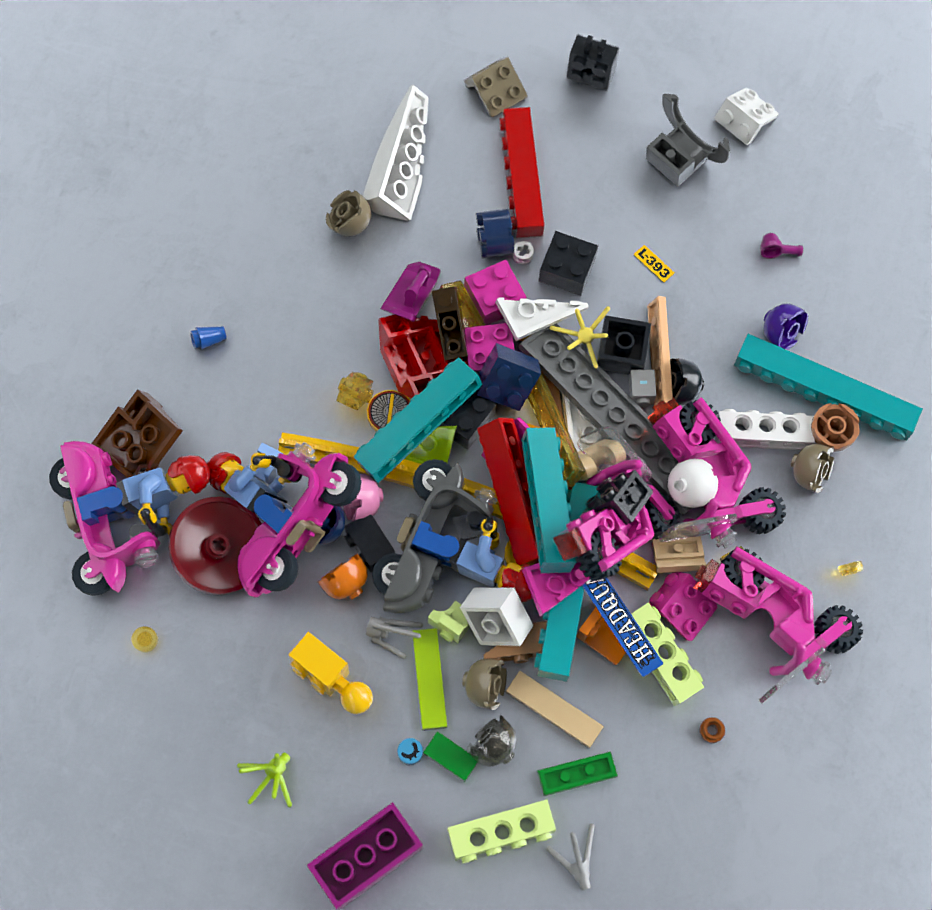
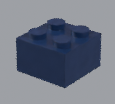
[476,343,541,411]

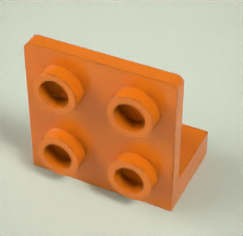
[576,607,626,665]

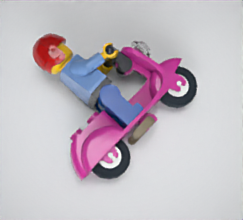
[49,441,210,596]
[207,442,362,597]

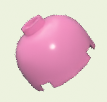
[343,474,383,522]

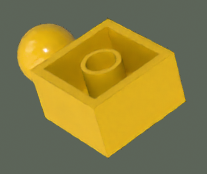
[289,632,373,714]

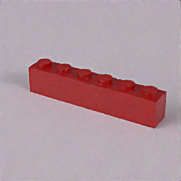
[499,107,545,238]
[477,418,539,566]

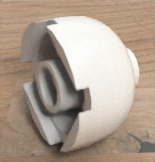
[668,459,718,508]

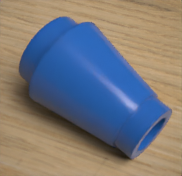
[190,326,226,350]

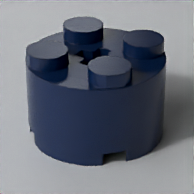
[476,209,514,258]

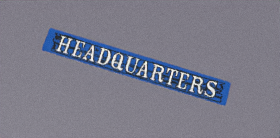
[582,578,663,677]

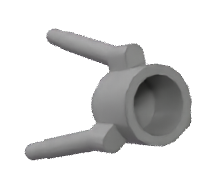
[366,617,423,659]

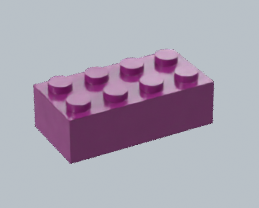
[307,802,423,910]

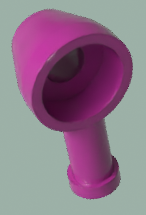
[760,233,803,259]

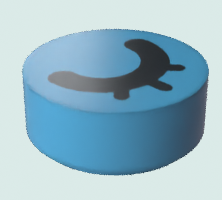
[397,738,423,765]

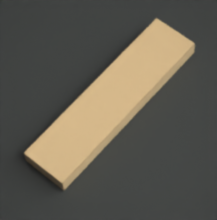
[506,671,604,749]

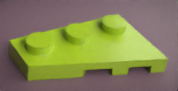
[405,426,457,464]

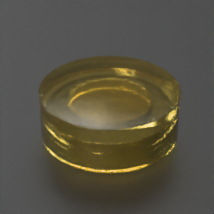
[838,561,864,576]
[131,626,158,652]

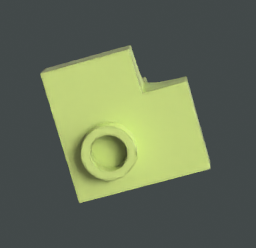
[428,601,470,644]

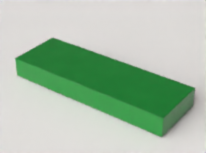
[537,751,618,796]

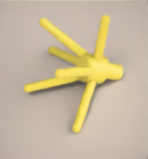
[549,306,610,369]

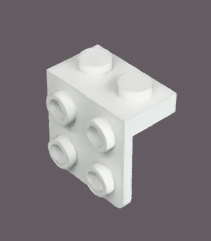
[714,88,778,145]

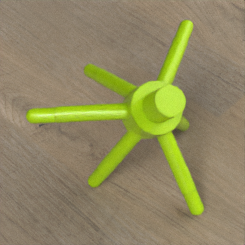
[237,752,292,807]

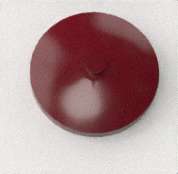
[168,497,262,595]

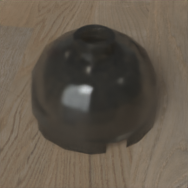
[466,715,517,767]

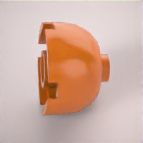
[318,553,368,600]

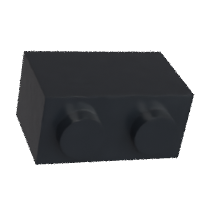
[343,514,395,573]

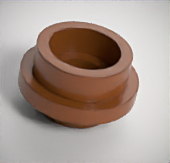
[700,717,725,743]

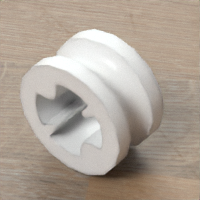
[513,241,534,264]

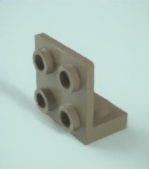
[464,57,528,117]

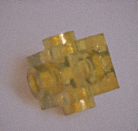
[336,372,374,410]

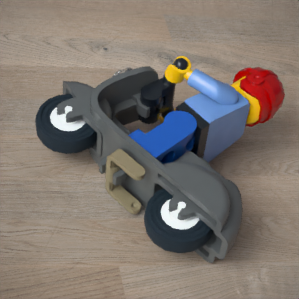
[372,459,533,613]

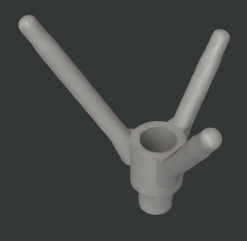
[546,824,594,890]

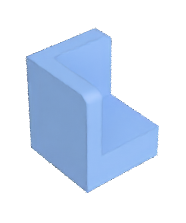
[254,443,283,484]

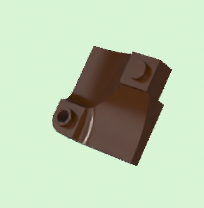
[91,389,183,478]

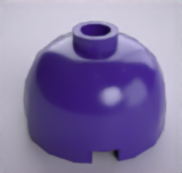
[763,303,809,350]

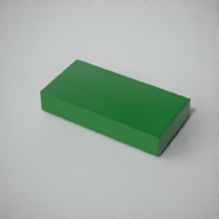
[423,731,479,782]

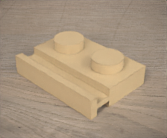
[652,536,706,573]

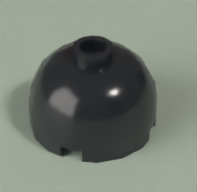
[670,358,704,406]

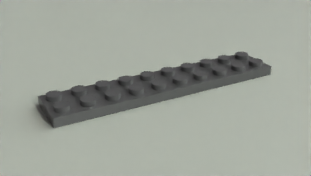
[518,323,691,515]

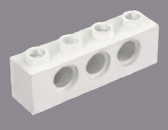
[715,409,815,450]

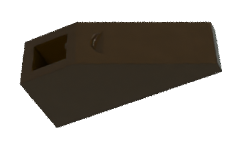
[431,286,468,361]

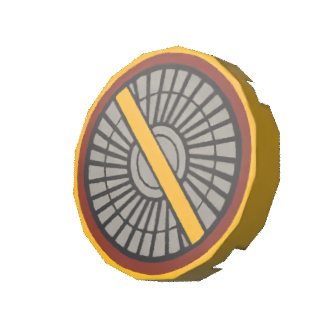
[367,390,410,432]

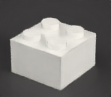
[460,588,534,646]

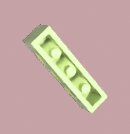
[631,602,704,706]
[447,800,556,864]

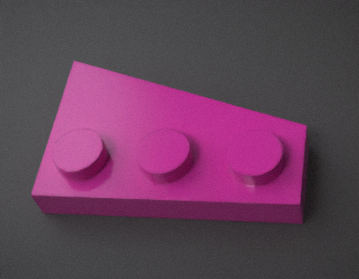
[522,555,590,617]

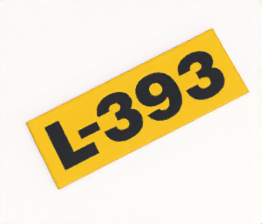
[634,245,675,282]

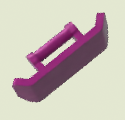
[380,261,441,322]

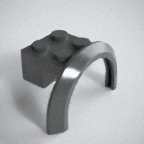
[646,93,730,187]

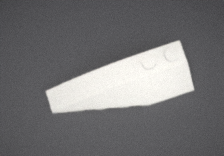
[363,85,428,221]

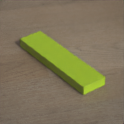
[412,628,447,730]

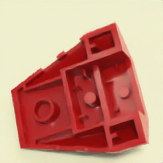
[378,315,472,399]

